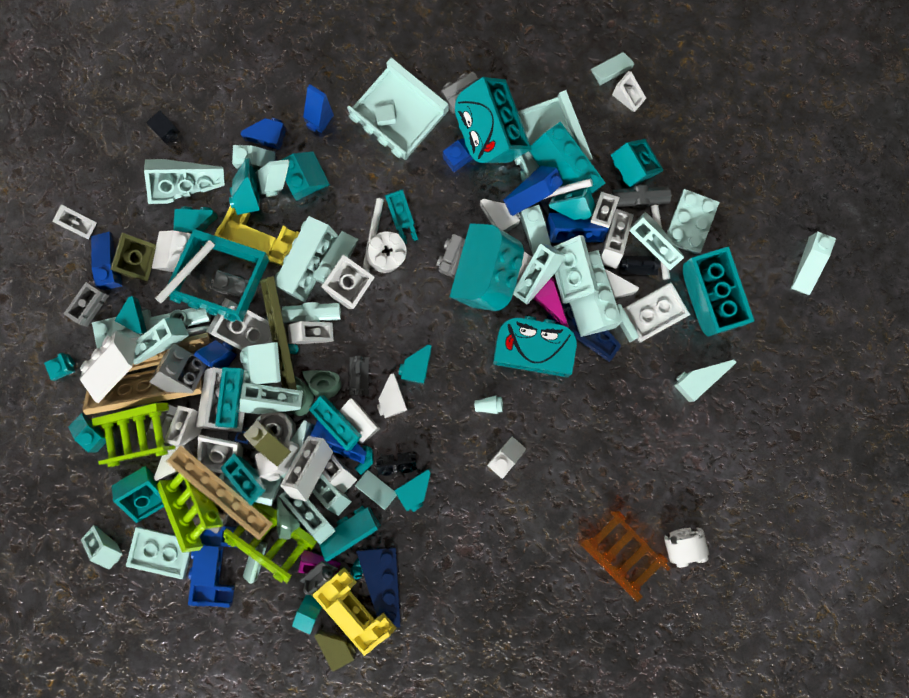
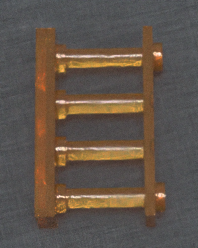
[578,510,671,602]

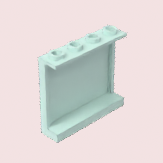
[347,58,449,160]
[514,90,593,181]

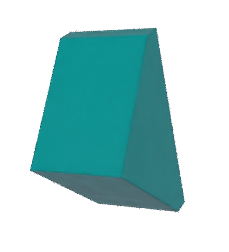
[114,296,147,335]
[292,594,322,635]

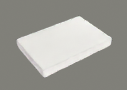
[623,282,690,343]

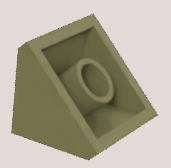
[110,233,156,281]

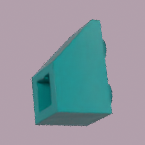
[173,206,218,234]

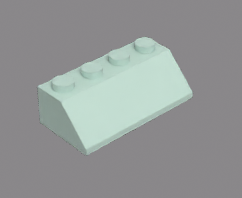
[274,216,338,303]
[569,250,622,337]

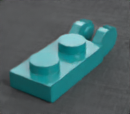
[385,189,418,244]

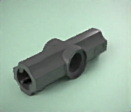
[612,185,671,208]

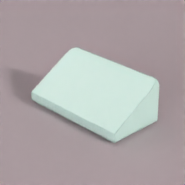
[591,52,634,85]
[355,470,397,510]
[243,541,267,584]

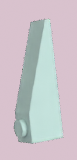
[144,159,224,204]

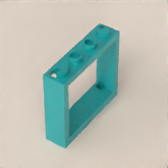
[168,229,269,322]

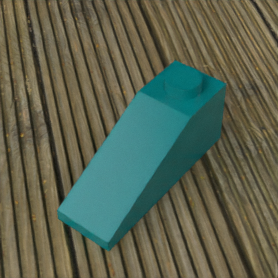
[220,454,265,506]

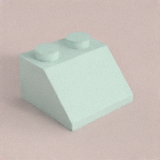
[240,342,281,386]

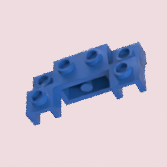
[188,524,240,608]

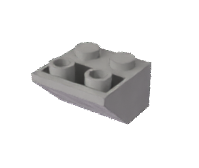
[149,343,207,393]

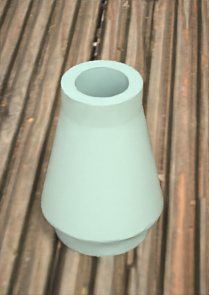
[475,395,503,414]

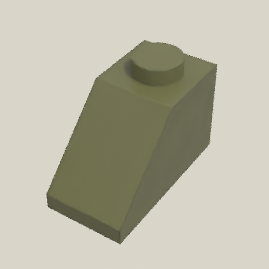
[244,420,291,467]
[314,630,357,672]

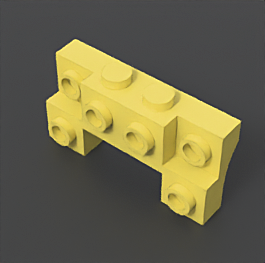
[214,205,300,266]
[312,568,396,656]

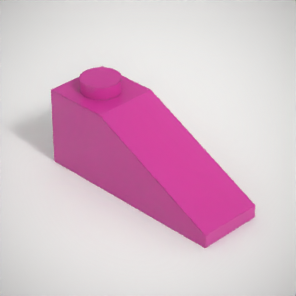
[533,277,569,328]

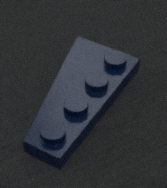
[547,299,622,362]
[356,547,400,627]

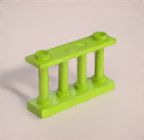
[92,403,176,467]
[156,457,223,553]
[223,502,317,583]

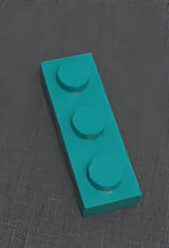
[215,367,244,428]
[309,395,362,451]

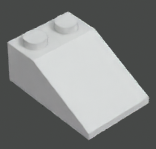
[207,298,272,350]

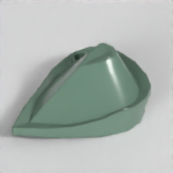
[302,370,342,399]
[288,375,314,417]
[277,497,300,540]

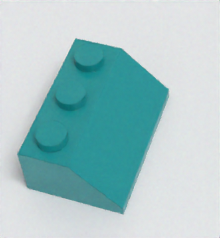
[318,506,381,562]

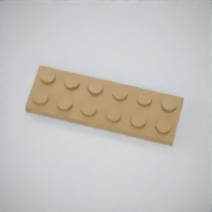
[83,370,204,415]

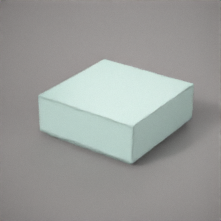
[374,104,396,126]

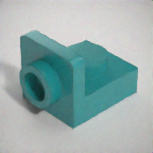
[44,353,75,381]

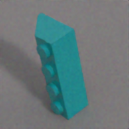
[529,121,606,195]

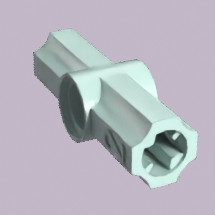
[281,302,341,323]
[149,307,211,328]

